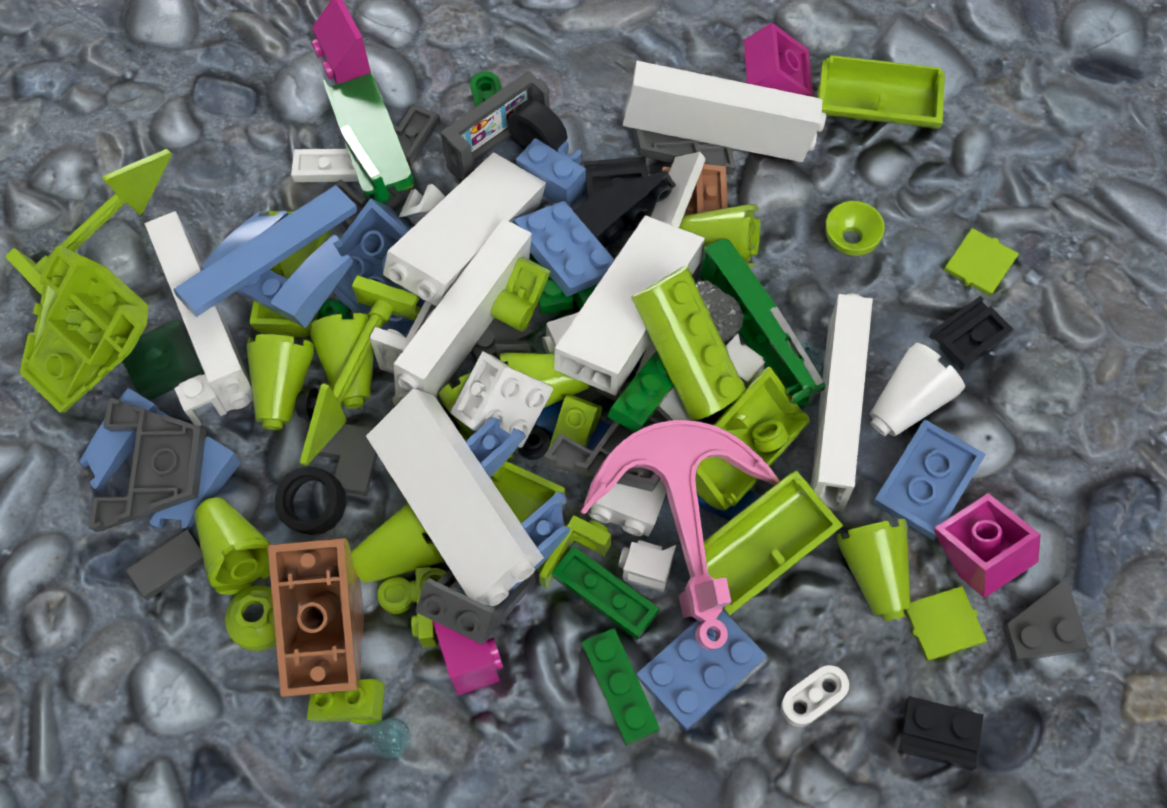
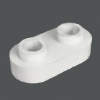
[781,665,849,727]

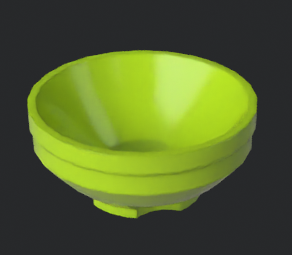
[825,201,885,256]
[225,586,276,651]

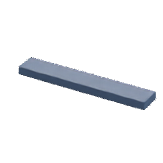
[174,185,357,317]

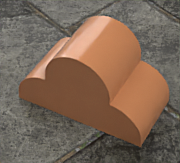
[267,538,364,697]

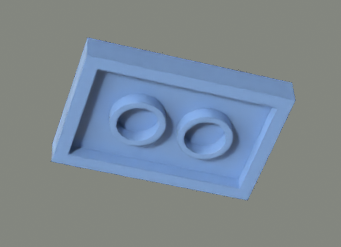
[512,201,614,297]
[872,419,986,540]
[636,610,767,732]

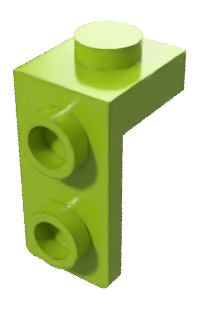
[537,515,611,588]

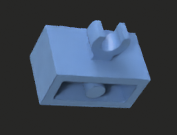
[516,138,586,208]

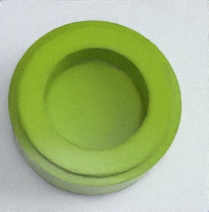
[751,420,788,452]
[377,576,413,614]

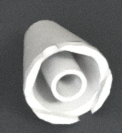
[870,343,965,436]

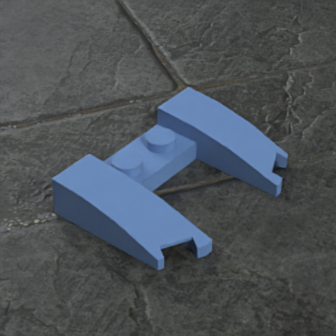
[201,211,353,328]
[79,388,241,531]
[465,417,570,590]

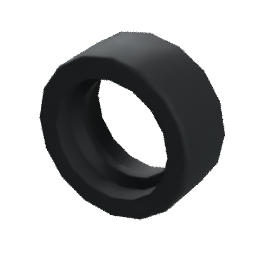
[508,99,568,152]
[275,466,346,535]

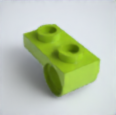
[491,256,551,332]
[548,394,602,450]
[410,567,446,648]
[307,679,385,724]

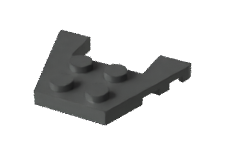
[632,72,736,175]
[542,380,674,492]
[89,398,206,532]

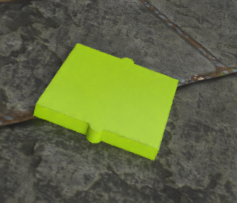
[944,228,1019,297]
[905,586,987,662]

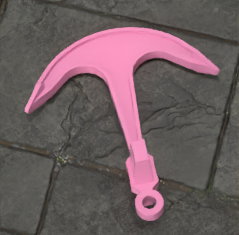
[580,420,780,650]

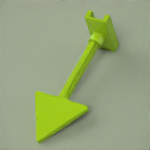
[4,149,172,295]
[300,275,421,466]

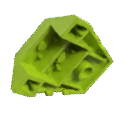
[19,246,149,413]

